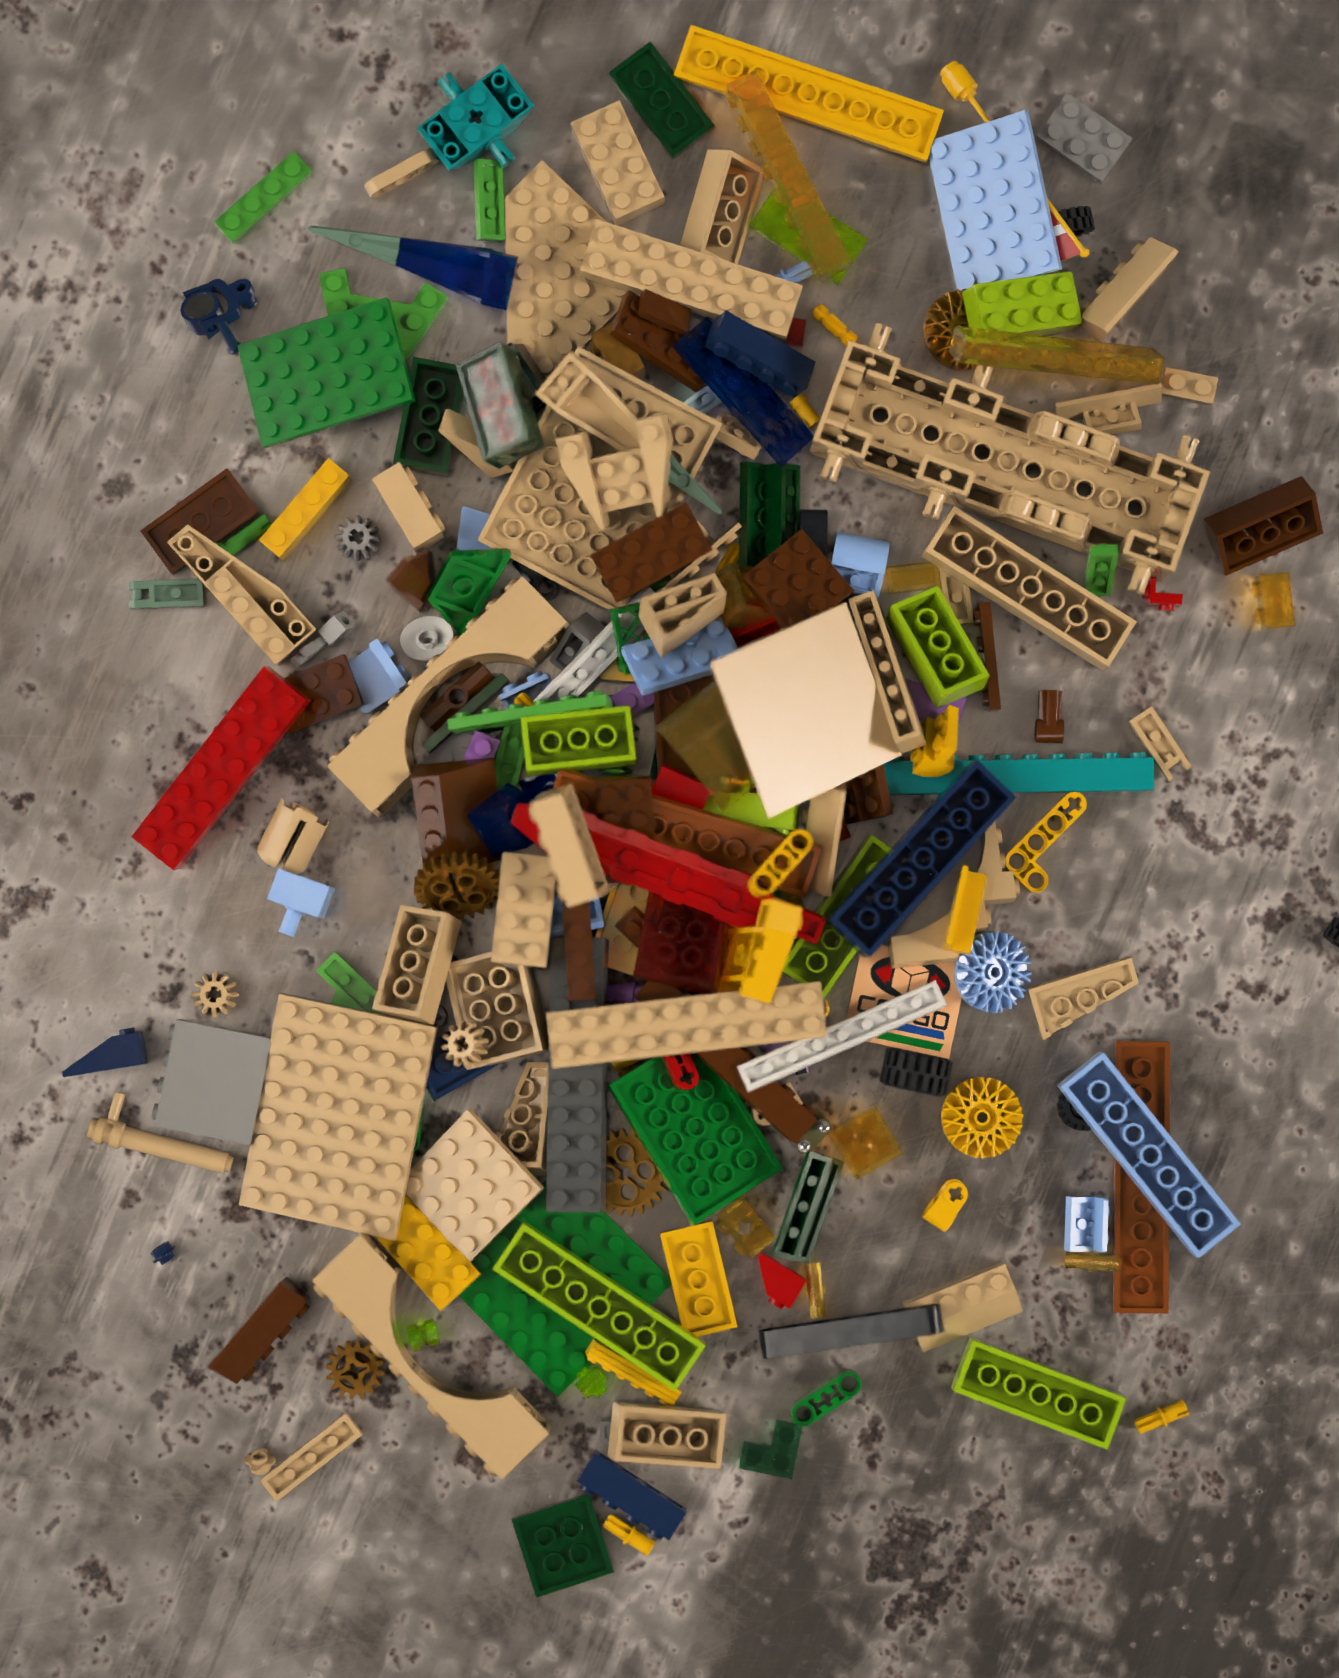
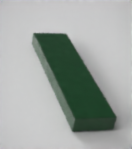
[422,673,509,753]

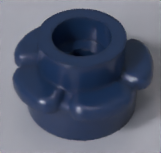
[150,1241,176,1265]

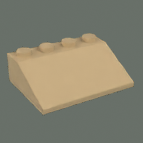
[446,951,549,1070]

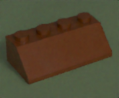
[1204,476,1323,576]
[208,1277,311,1384]

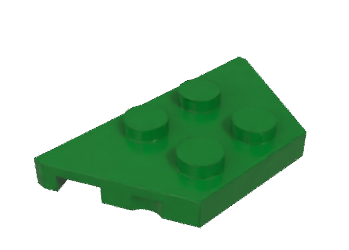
[426,548,512,636]

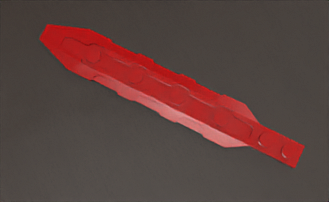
[511,803,827,944]

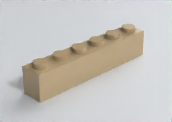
[848,590,927,754]

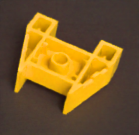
[718,899,802,1004]

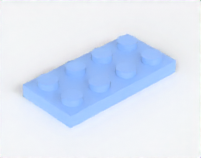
[621,616,739,696]

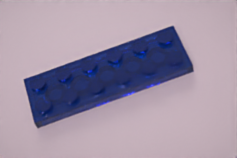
[672,317,814,467]

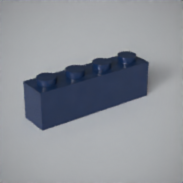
[704,310,816,398]
[577,1449,687,1540]

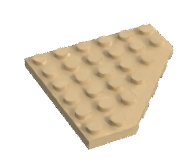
[505,160,626,379]

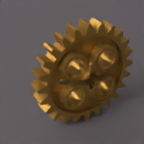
[414,851,500,920]
[606,1128,668,1217]

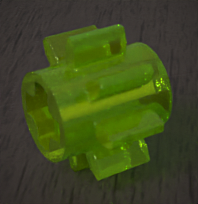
[575,1365,608,1399]

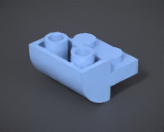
[831,531,890,598]

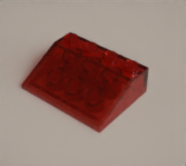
[633,891,730,994]

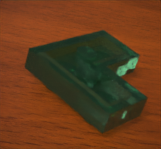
[738,1419,803,1480]

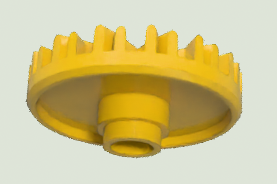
[941,1077,1023,1158]

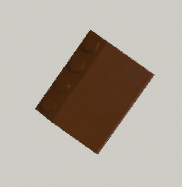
[411,757,505,865]

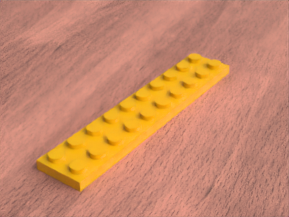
[674,25,944,163]

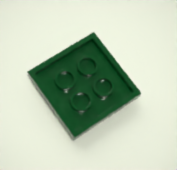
[511,1493,614,1598]

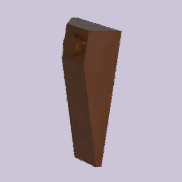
[386,548,436,612]

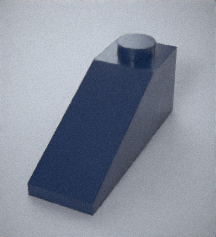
[62,1027,148,1077]

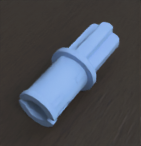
[775,261,812,283]

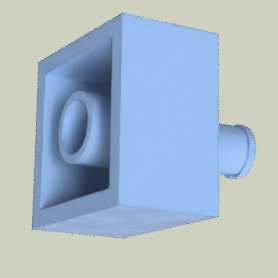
[267,868,335,937]

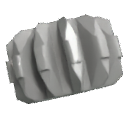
[334,515,381,561]

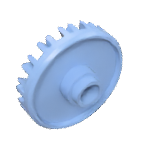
[954,931,1032,1013]

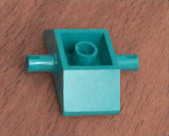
[417,63,535,171]

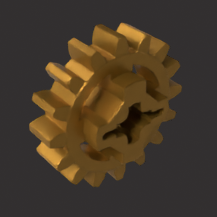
[325,1339,385,1400]

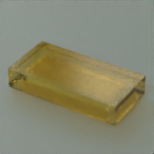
[885,562,942,594]

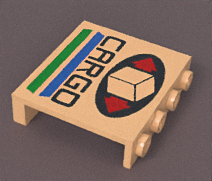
[846,943,962,1059]

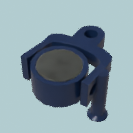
[180,279,257,354]

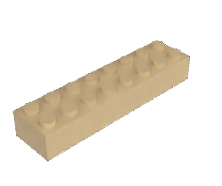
[580,219,803,343]
[921,506,1137,671]

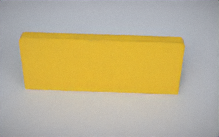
[943,865,987,955]

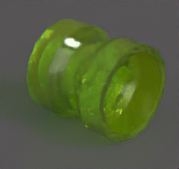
[406,1318,440,1352]

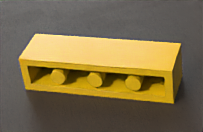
[259,458,352,561]

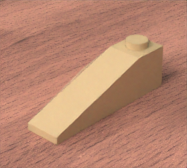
[496,1062,548,1176]

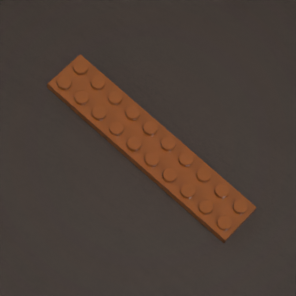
[553,769,822,898]
[1113,1041,1170,1314]

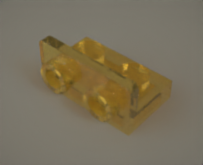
[1252,572,1295,630]

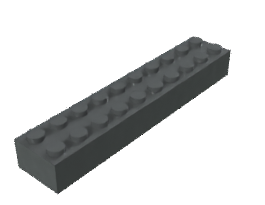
[546,938,609,1212]

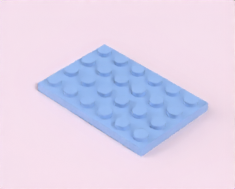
[929,110,1062,290]

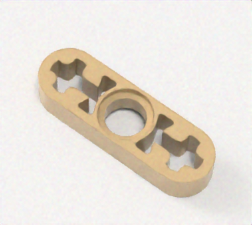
[364,148,439,199]

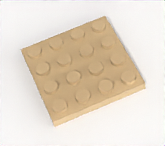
[406,1109,544,1262]

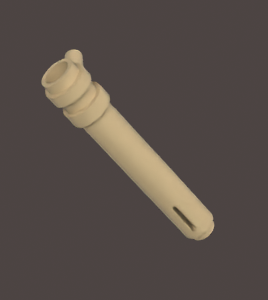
[87,1092,234,1174]

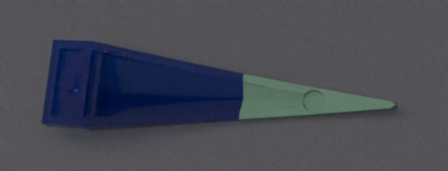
[308,226,518,310]

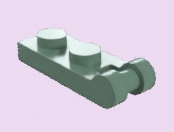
[128,579,205,610]

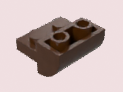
[843,764,893,825]

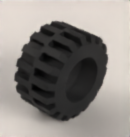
[880,1047,953,1096]

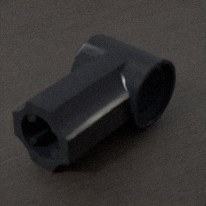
[512,560,560,601]

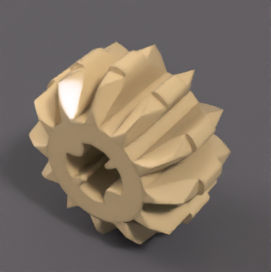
[192,971,239,1017]
[441,1021,489,1068]

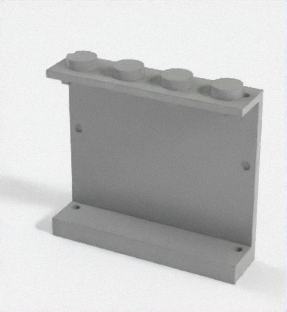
[152,1019,271,1145]

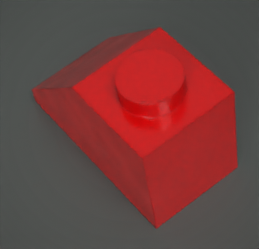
[757,1250,807,1309]

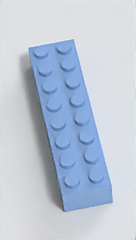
[1056,1051,1241,1259]

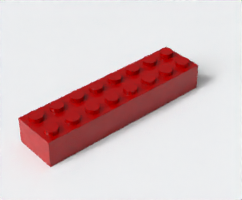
[131,666,311,870]

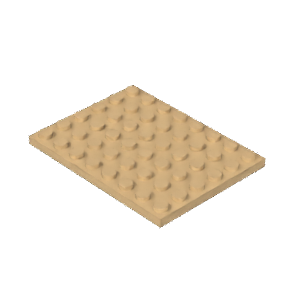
[477,347,722,610]
[239,993,438,1240]

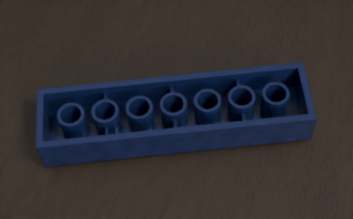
[826,760,1017,958]

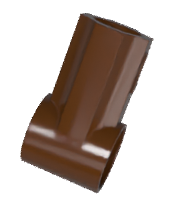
[1034,690,1064,744]

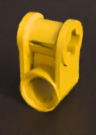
[922,1179,968,1232]

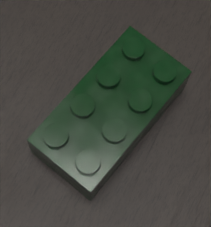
[393,357,468,477]

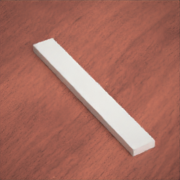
[737,980,947,1093]

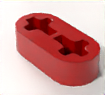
[662,1053,699,1091]

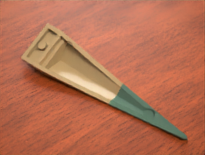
[535,351,722,514]

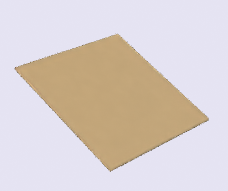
[710,603,902,818]

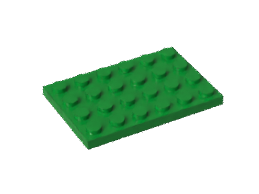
[237,297,415,448]
[607,1053,783,1226]

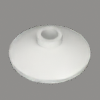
[400,616,454,661]

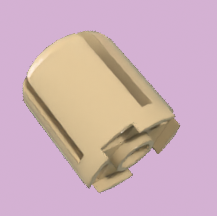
[257,797,330,874]

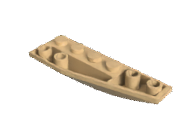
[167,524,317,666]

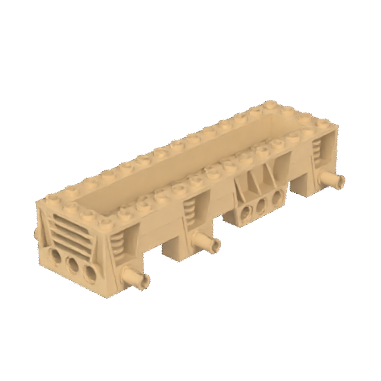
[809,323,1210,595]

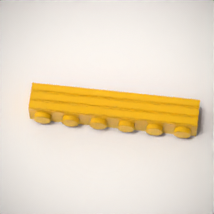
[585,1338,681,1406]

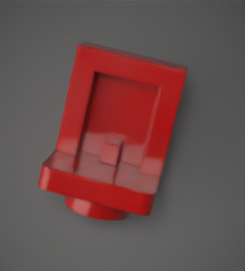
[1142,577,1183,612]

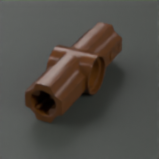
[420,661,495,732]

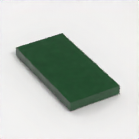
[608,42,715,160]

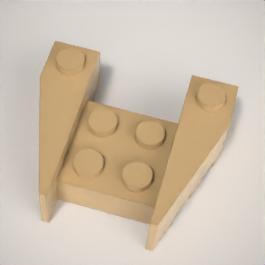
[555,412,673,530]

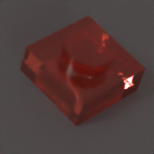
[782,318,806,348]

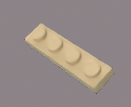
[260,1412,363,1502]

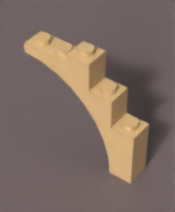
[888,822,1020,969]

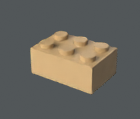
[372,462,446,553]

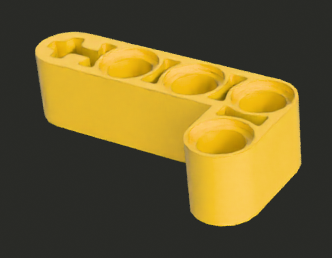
[1004,792,1087,893]

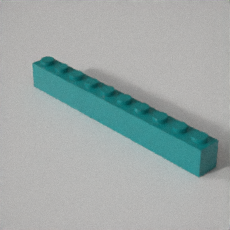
[883,752,1154,795]

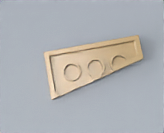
[1027,956,1139,1040]

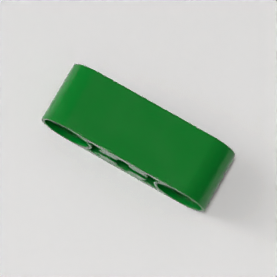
[790,1369,862,1427]

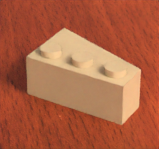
[639,573,727,658]

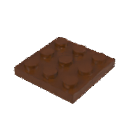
[741,529,854,630]

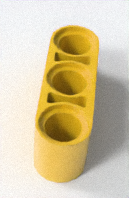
[748,829,813,898]

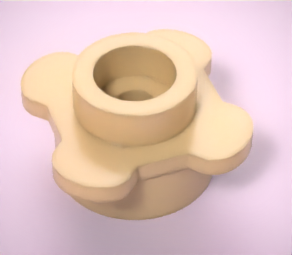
[244,1448,276,1475]

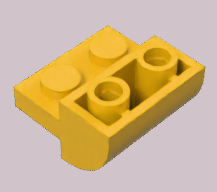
[911,705,959,777]

